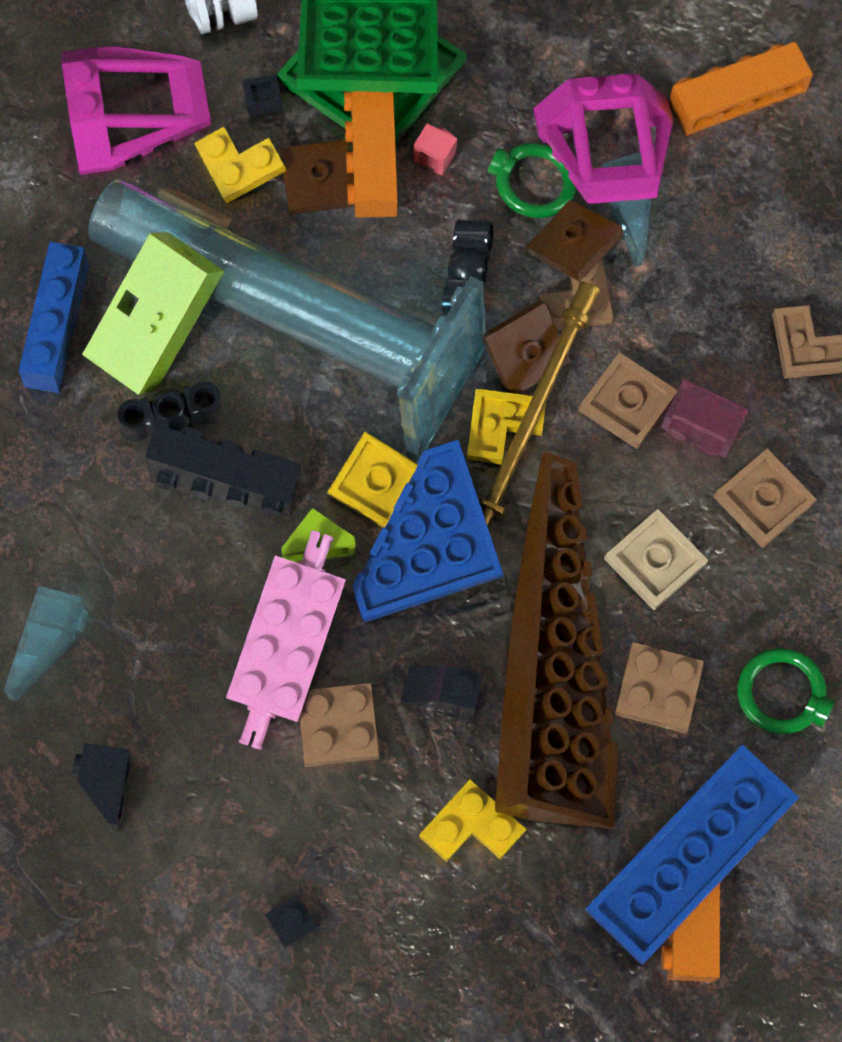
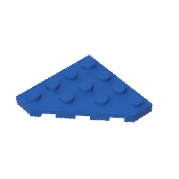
[352,440,504,623]

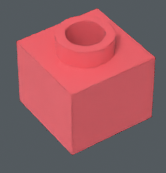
[413,123,457,176]

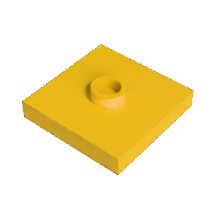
[327,432,418,528]

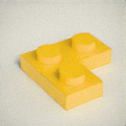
[194,127,287,204]
[466,389,546,464]
[419,779,526,862]

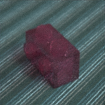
[661,379,748,458]

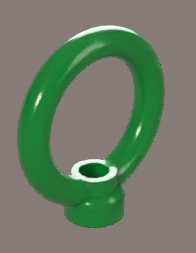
[487,143,576,218]
[737,648,836,734]

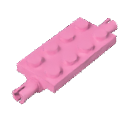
[226,530,346,750]

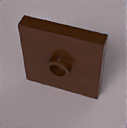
[279,140,355,215]
[526,200,624,282]
[481,300,571,394]

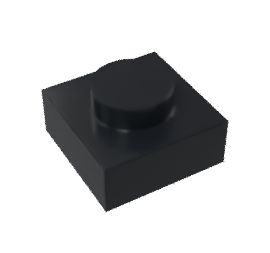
[243,74,282,116]
[265,895,318,949]

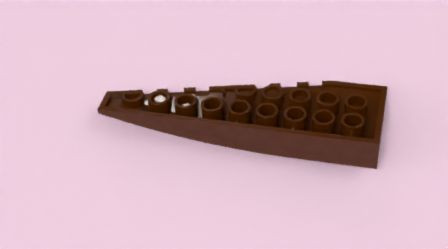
[495,452,618,829]

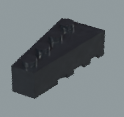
[145,417,301,517]

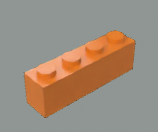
[669,42,813,136]
[344,91,397,218]
[661,883,720,982]

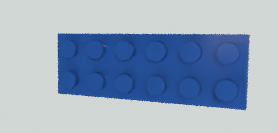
[585,744,799,965]

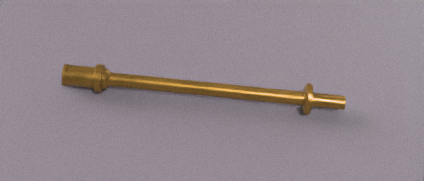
[478,281,600,529]

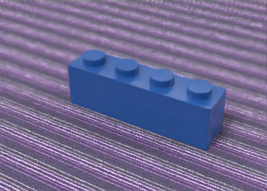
[19,242,89,393]

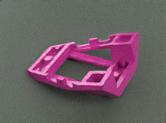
[61,46,211,175]
[533,74,673,204]

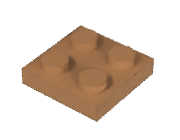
[578,352,678,449]
[713,449,817,548]
[614,642,704,734]
[299,683,379,767]

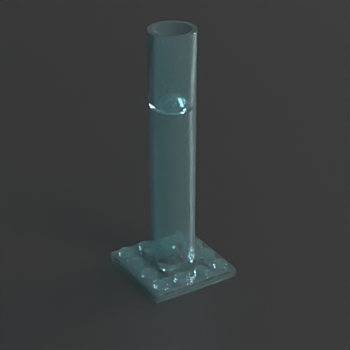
[88,179,486,461]

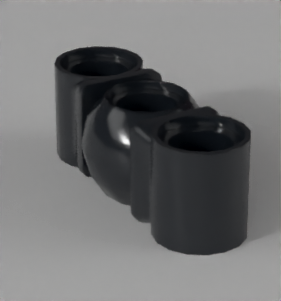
[442,219,494,319]
[117,381,222,442]

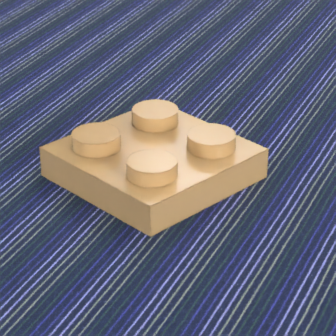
[604,509,708,611]

